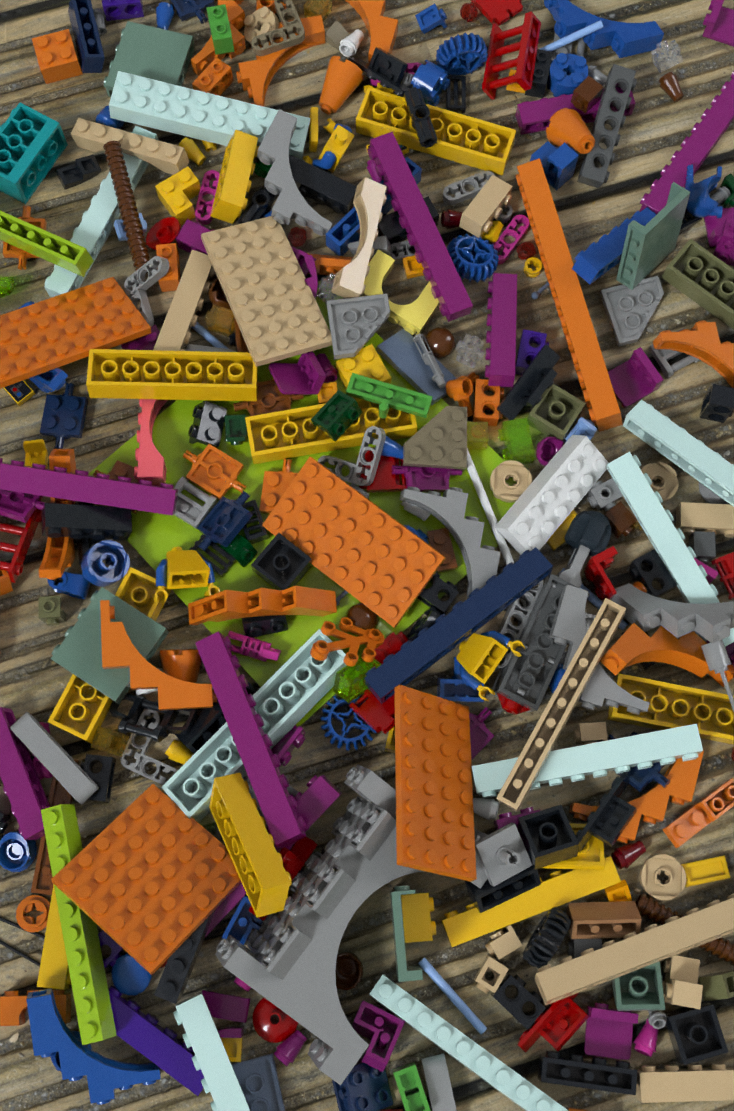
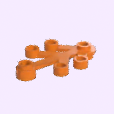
[310,617,385,667]

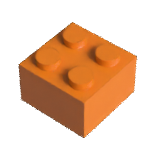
[32,29,83,84]

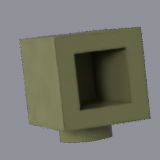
[699,971,734,1001]

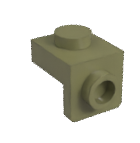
[39,596,66,626]

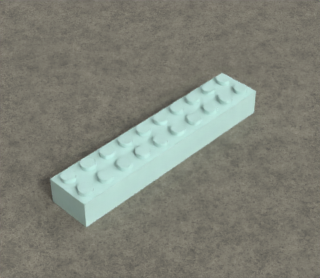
[109,71,310,160]
[161,629,352,823]
[471,724,703,798]

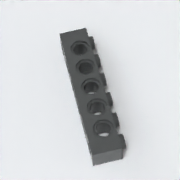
[577,64,637,188]

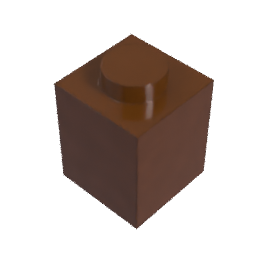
[571,76,604,114]
[604,501,637,538]

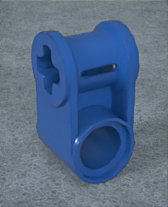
[47,572,91,600]

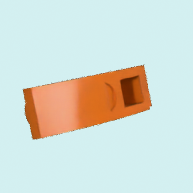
[662,778,734,848]

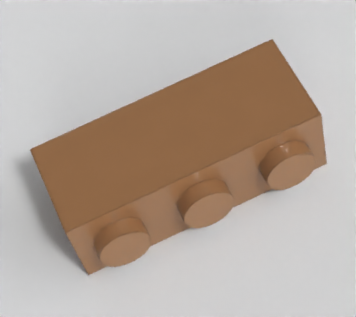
[567,901,642,939]

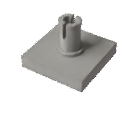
[475,822,532,887]

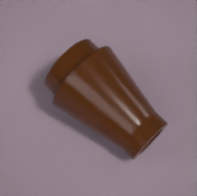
[659,72,684,103]

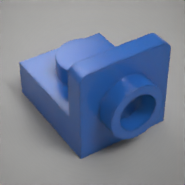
[415,3,447,34]

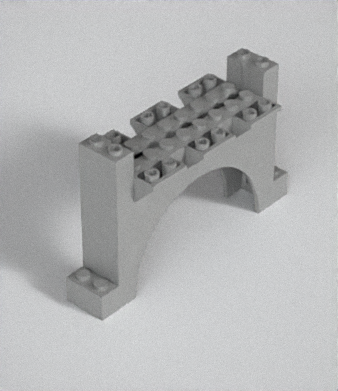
[215,765,488,1085]

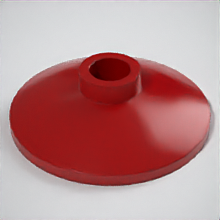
[146,217,180,250]
[253,998,298,1043]

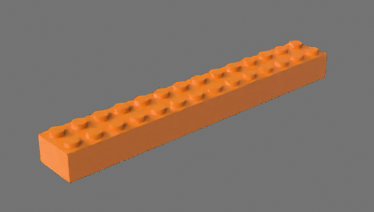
[515,158,623,432]

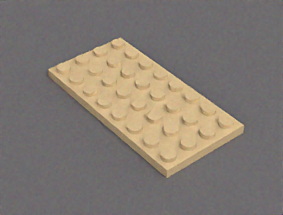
[201,216,332,367]

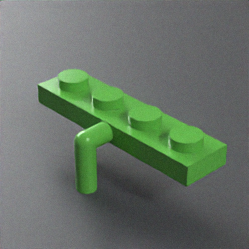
[346,373,433,419]

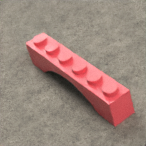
[134,399,168,486]

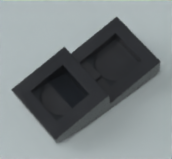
[57,155,101,189]

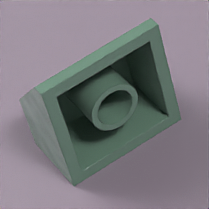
[612,962,665,1011]

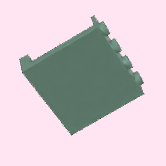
[104,21,195,97]
[616,182,690,290]
[51,587,169,704]
[390,885,423,982]

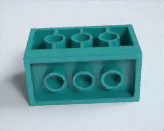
[0,103,68,205]

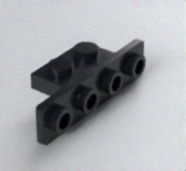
[348,47,409,97]
[497,345,560,421]
[575,772,637,852]

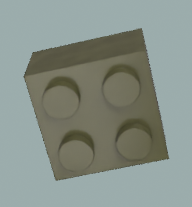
[526,384,586,441]

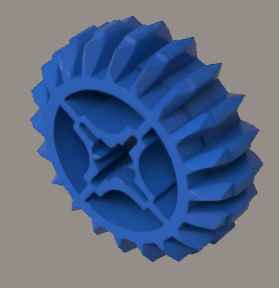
[436,32,488,76]
[447,234,499,283]
[320,691,377,751]

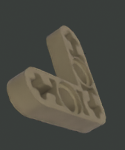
[251,0,305,56]

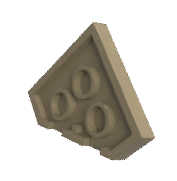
[403,406,467,470]

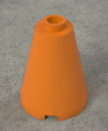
[319,56,365,115]
[546,108,595,154]
[159,649,202,683]

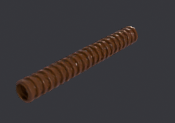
[103,141,150,274]
[635,893,734,966]

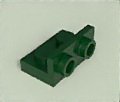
[311,390,362,441]

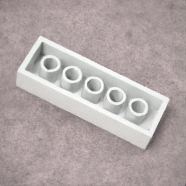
[495,435,609,555]

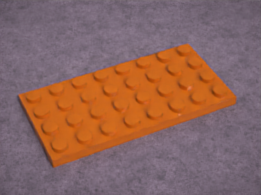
[0,277,151,389]
[262,457,446,628]
[394,685,477,882]

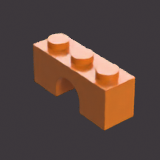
[0,989,71,1026]

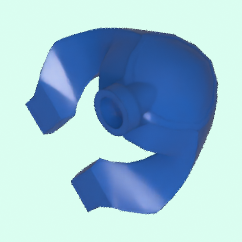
[685,164,723,218]

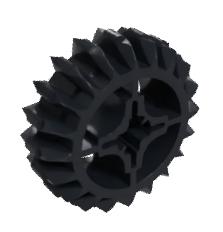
[523,907,571,969]

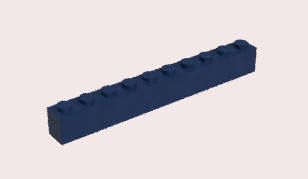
[364,547,553,704]

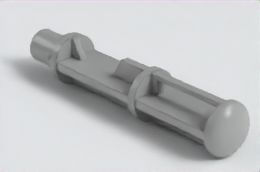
[413,334,446,389]

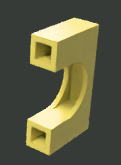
[359,249,440,335]

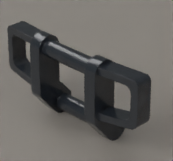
[109,693,197,742]

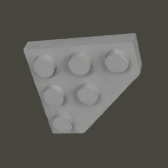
[600,276,664,347]
[326,294,390,359]

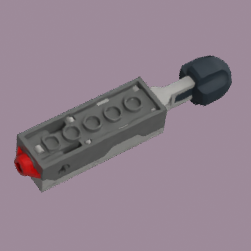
[490,511,611,715]

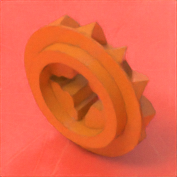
[16,895,50,932]

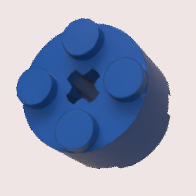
[547,53,588,97]
[410,60,450,107]
[81,540,130,587]

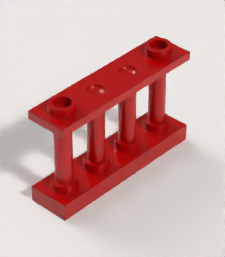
[482,11,541,100]
[0,509,42,583]

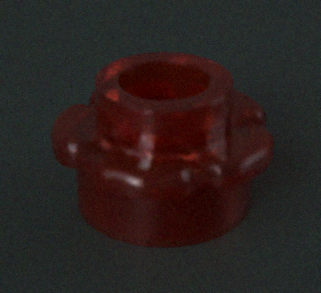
[460,2,478,22]
[287,227,307,246]
[516,242,536,260]

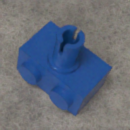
[437,657,484,702]

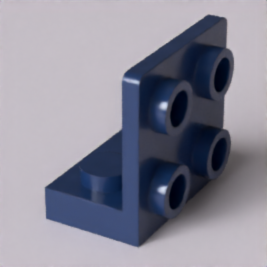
[332,1063,393,1111]

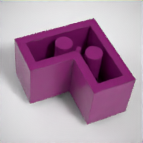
[352,1001,405,1072]

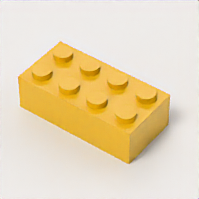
[210,130,259,224]

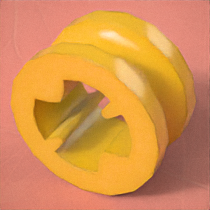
[523,257,542,278]

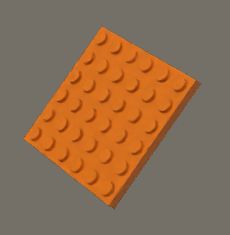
[51,784,242,975]

